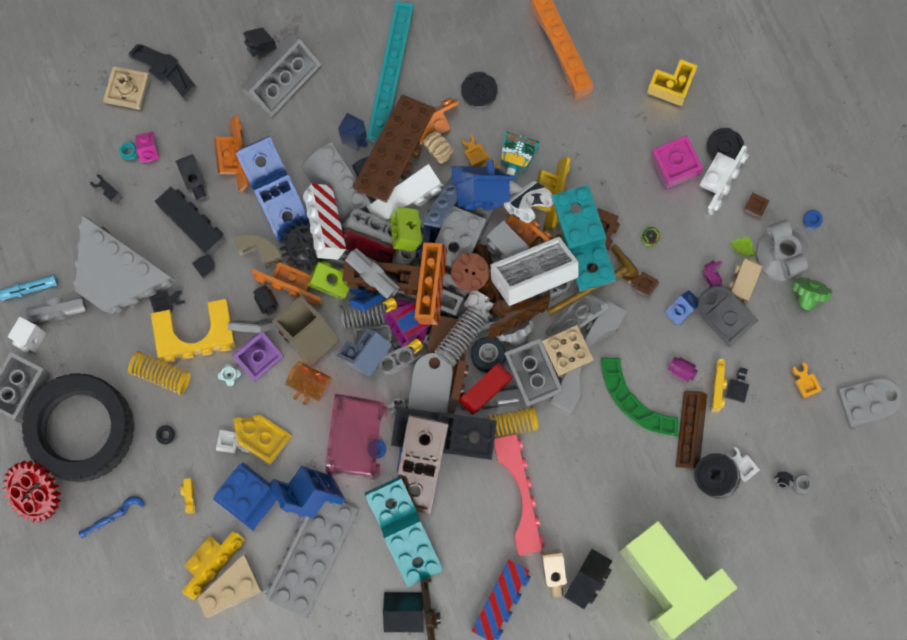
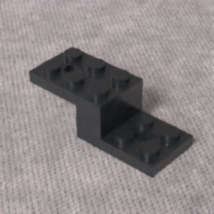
[391,407,497,460]

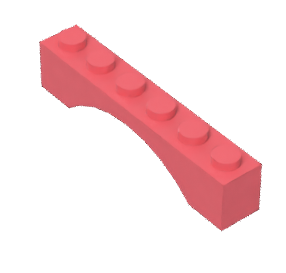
[494,434,545,557]

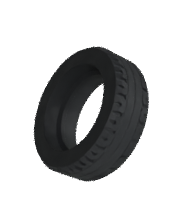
[22,373,134,482]

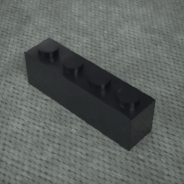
[154,186,225,257]

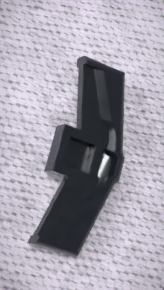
[128,44,196,100]

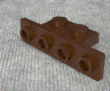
[488,294,551,339]

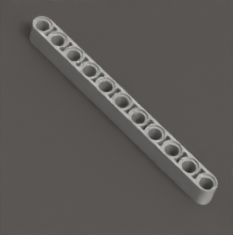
[379,281,570,376]

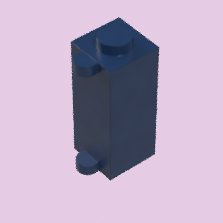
[338,113,368,152]

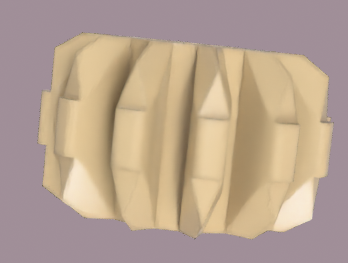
[423,131,454,164]

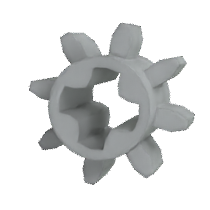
[387,394,408,416]

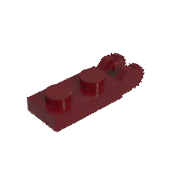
[343,227,396,263]

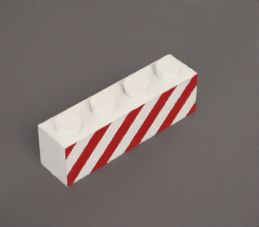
[303,183,346,260]

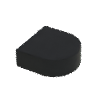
[192,256,215,279]

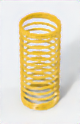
[128,351,191,395]
[479,406,539,439]

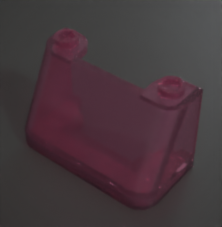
[325,394,387,480]

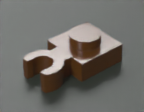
[623,272,659,299]

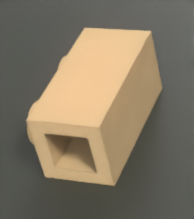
[728,259,763,305]

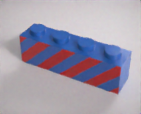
[471,559,531,640]

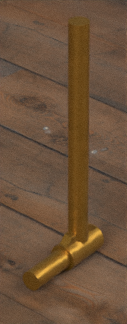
[547,245,639,316]

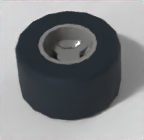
[471,336,506,373]

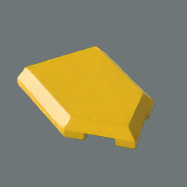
[233,414,292,464]

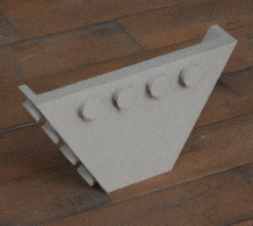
[73,215,177,314]

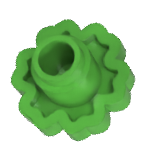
[792,277,832,310]

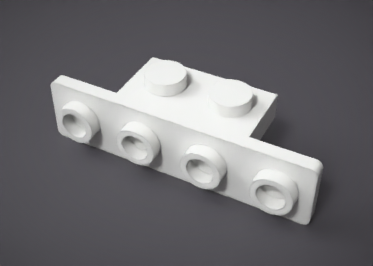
[700,145,749,215]

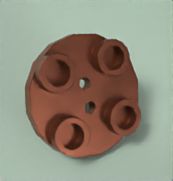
[451,253,490,291]

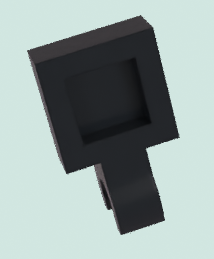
[90,174,123,203]
[725,367,750,404]

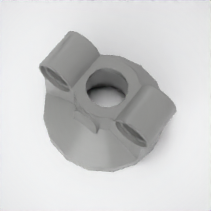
[756,219,810,281]

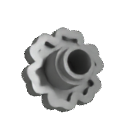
[496,319,534,349]

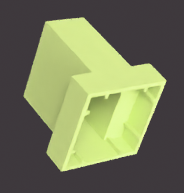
[619,521,737,640]

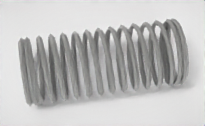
[339,298,396,329]
[434,306,489,366]

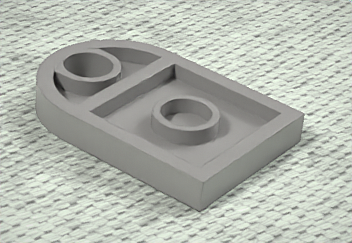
[408,353,453,413]

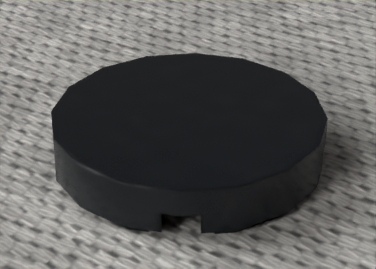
[461,72,498,109]
[706,128,744,160]

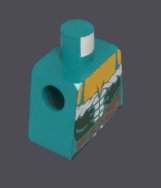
[501,131,540,176]

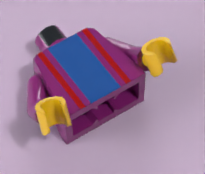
[382,298,429,354]

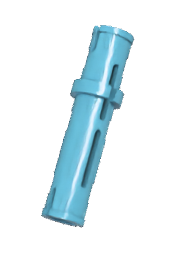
[0,274,58,301]

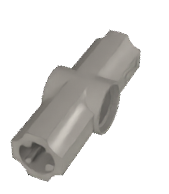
[345,248,399,299]
[26,295,87,323]

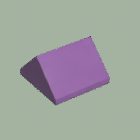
[232,332,284,382]

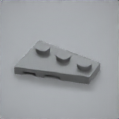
[545,294,610,342]

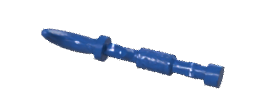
[78,496,145,539]

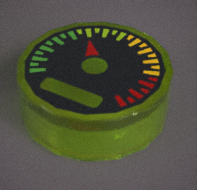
[641,227,660,247]

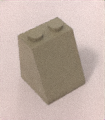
[272,296,339,366]

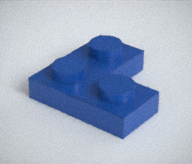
[350,286,385,311]

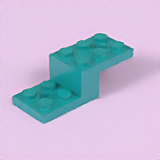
[551,184,617,292]
[364,476,443,587]

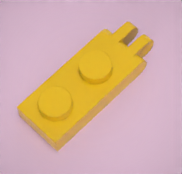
[710,359,727,413]

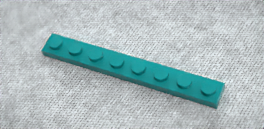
[367,1,414,142]

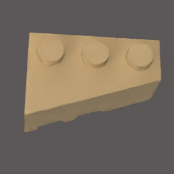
[197,554,263,618]

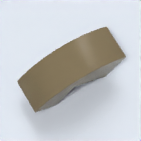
[232,234,284,268]

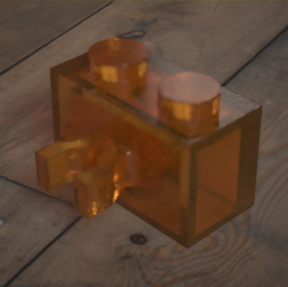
[285,361,333,405]

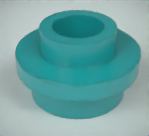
[119,142,138,160]

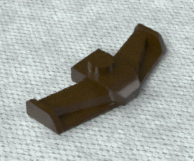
[421,579,441,640]

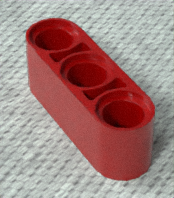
[459,363,513,415]

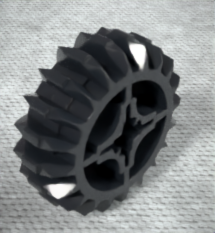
[279,219,324,271]

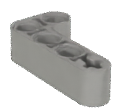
[344,209,416,266]

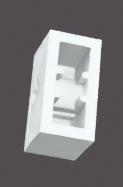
[8,317,47,353]

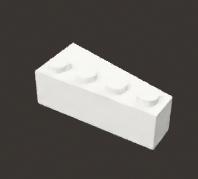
[367,164,446,222]

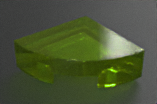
[730,237,755,257]

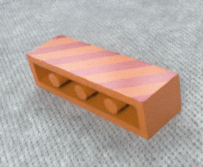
[415,243,447,325]

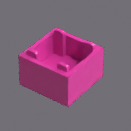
[650,135,703,189]

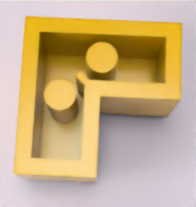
[647,59,697,106]

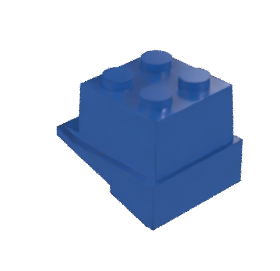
[451,160,516,211]
[213,462,277,531]

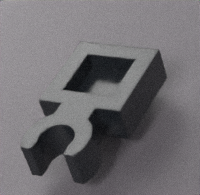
[149,291,185,313]

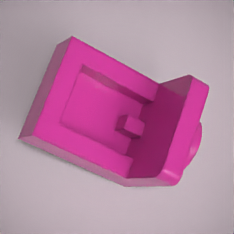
[135,132,159,163]

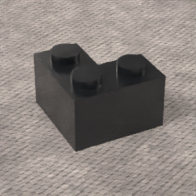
[564,549,612,609]

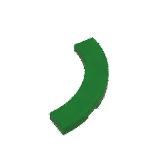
[601,357,678,437]

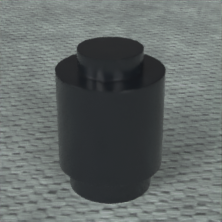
[253,285,279,315]

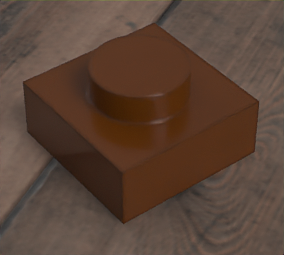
[743,192,770,219]

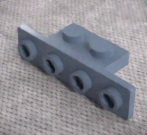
[423,175,457,227]

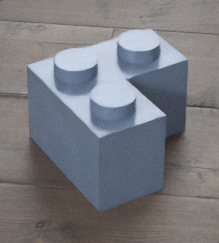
[336,329,391,377]

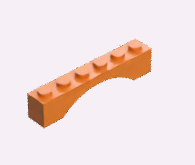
[530,0,593,100]

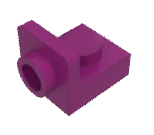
[701,260,722,287]

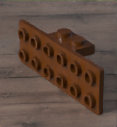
[353,95,435,203]
[426,316,472,414]

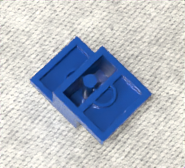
[269,465,346,518]

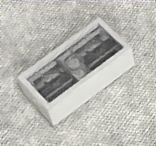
[491,237,578,306]

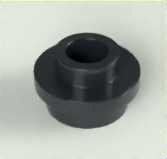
[156,425,176,445]
[774,471,794,488]

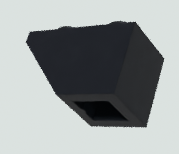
[243,27,277,61]

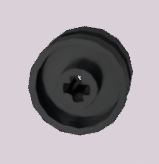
[694,453,741,499]

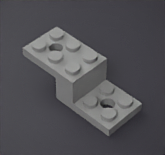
[435,201,495,268]

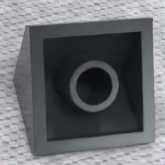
[383,592,424,633]

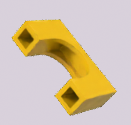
[151,299,237,363]

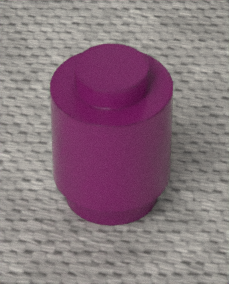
[668,357,698,382]

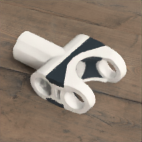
[504,181,553,223]

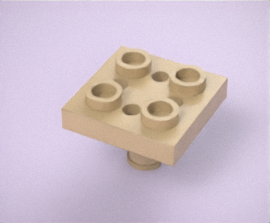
[103,66,150,110]
[542,325,594,377]

